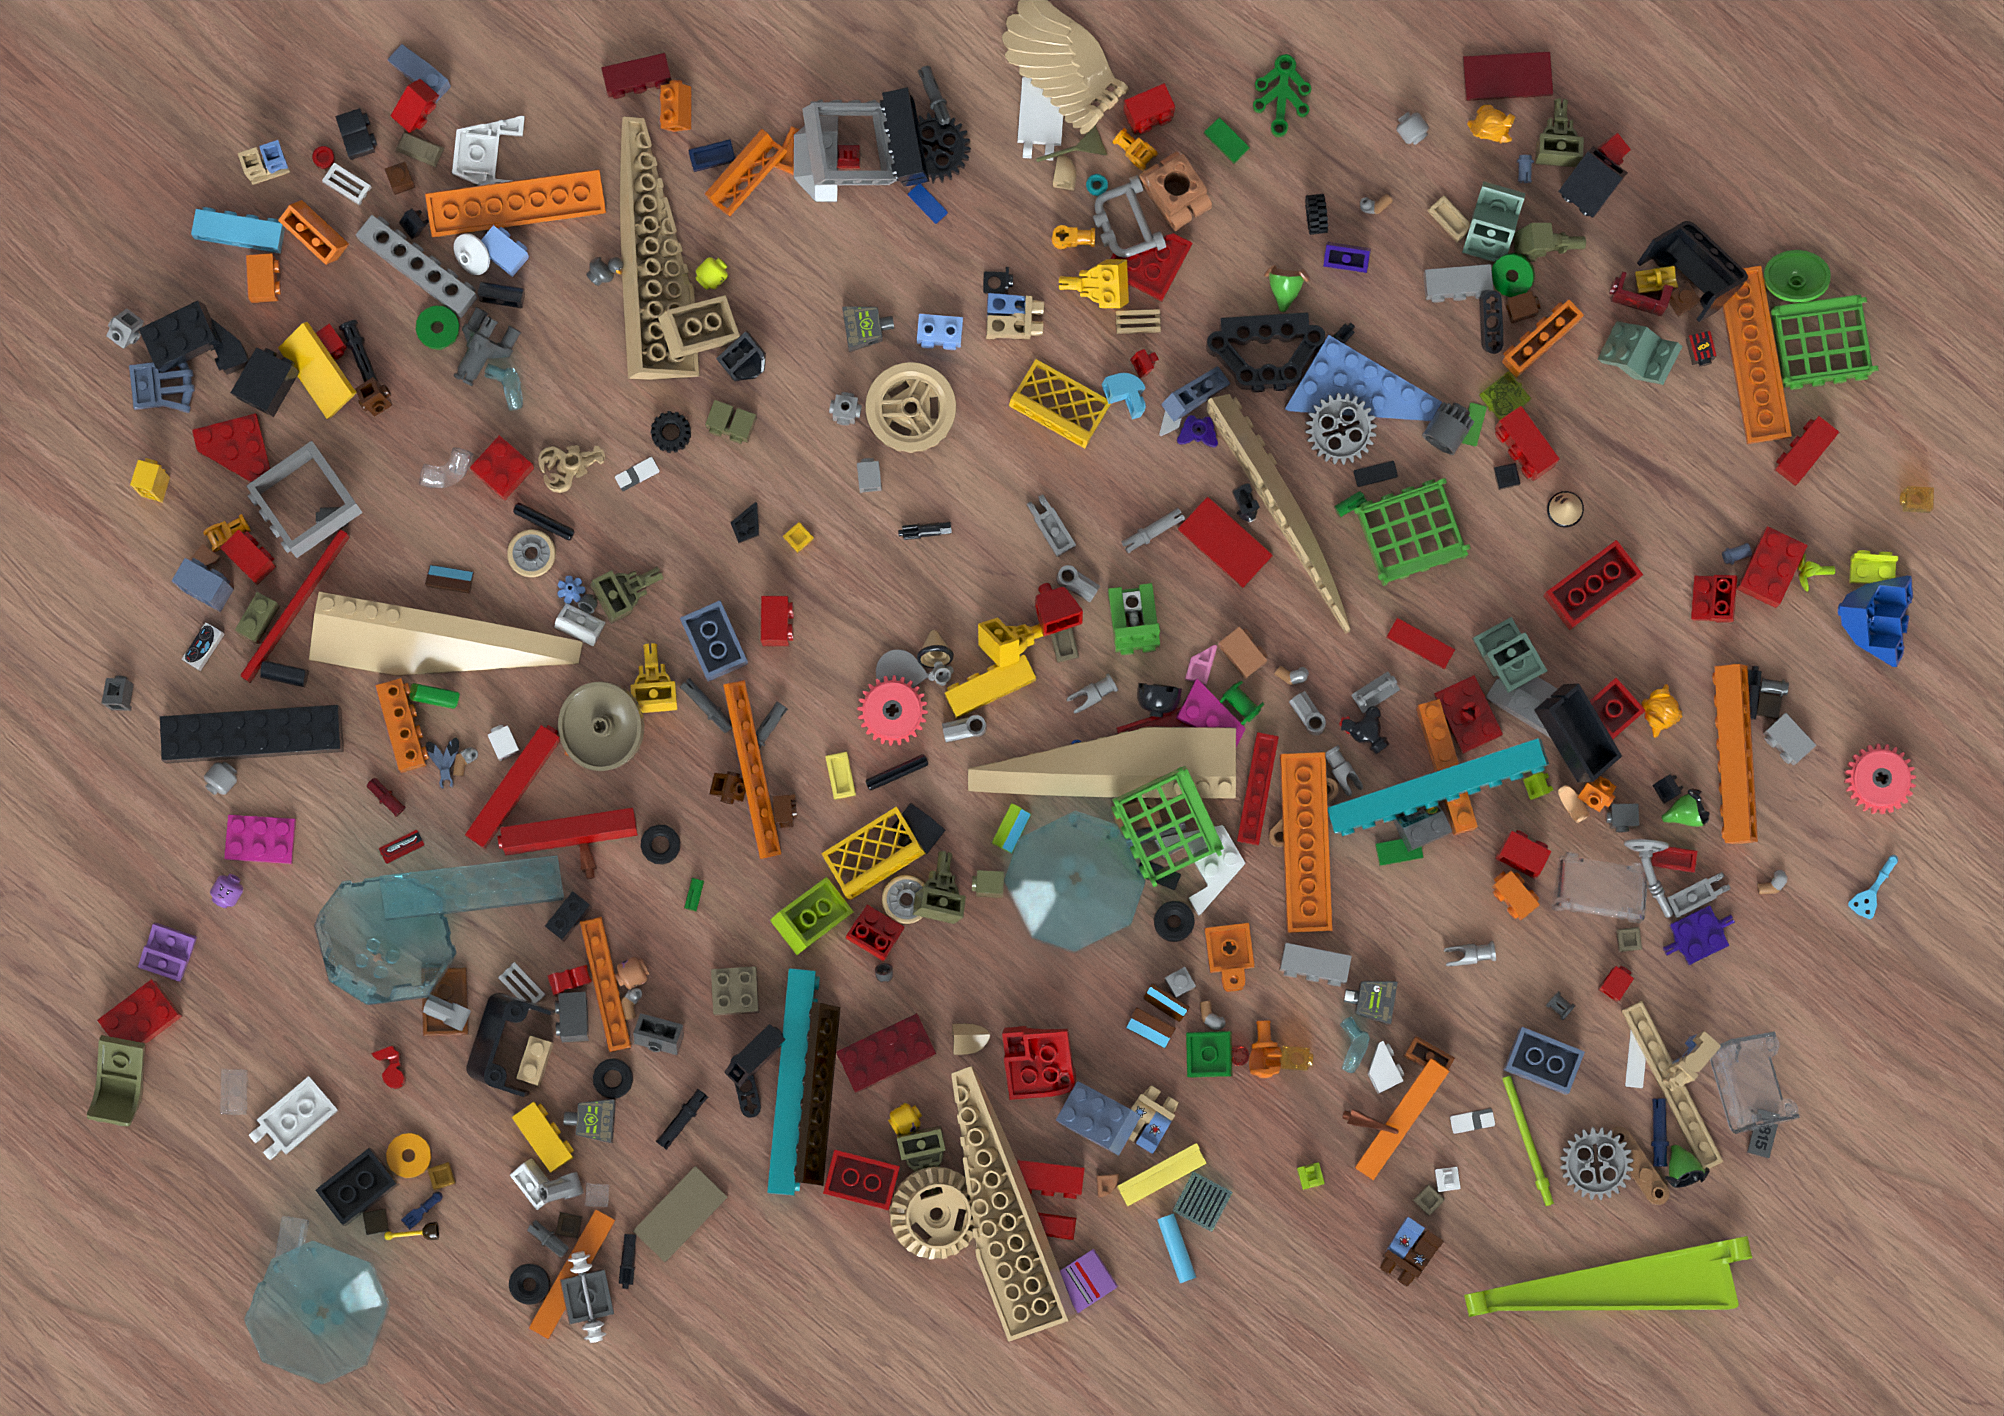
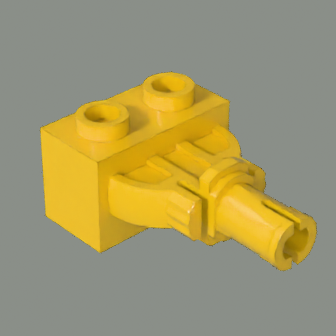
[1059,259,1129,308]
[978,617,1043,668]
[630,643,677,713]

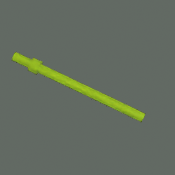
[1502,1076,1554,1206]

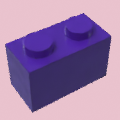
[1323,242,1371,273]

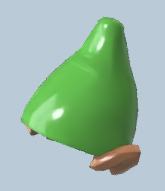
[1264,265,1310,312]

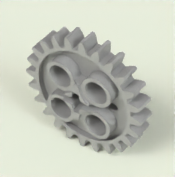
[1305,393,1377,465]
[1560,1127,1634,1200]

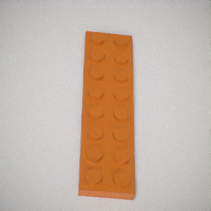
[425,169,606,237]
[1722,266,1792,444]
[1280,752,1332,933]

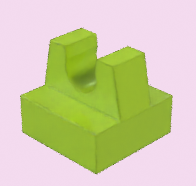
[1523,772,1553,800]
[1297,1162,1325,1190]

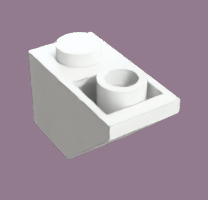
[1368,1041,1405,1094]

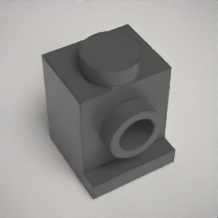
[101,675,134,711]

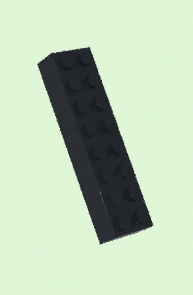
[160,705,344,764]

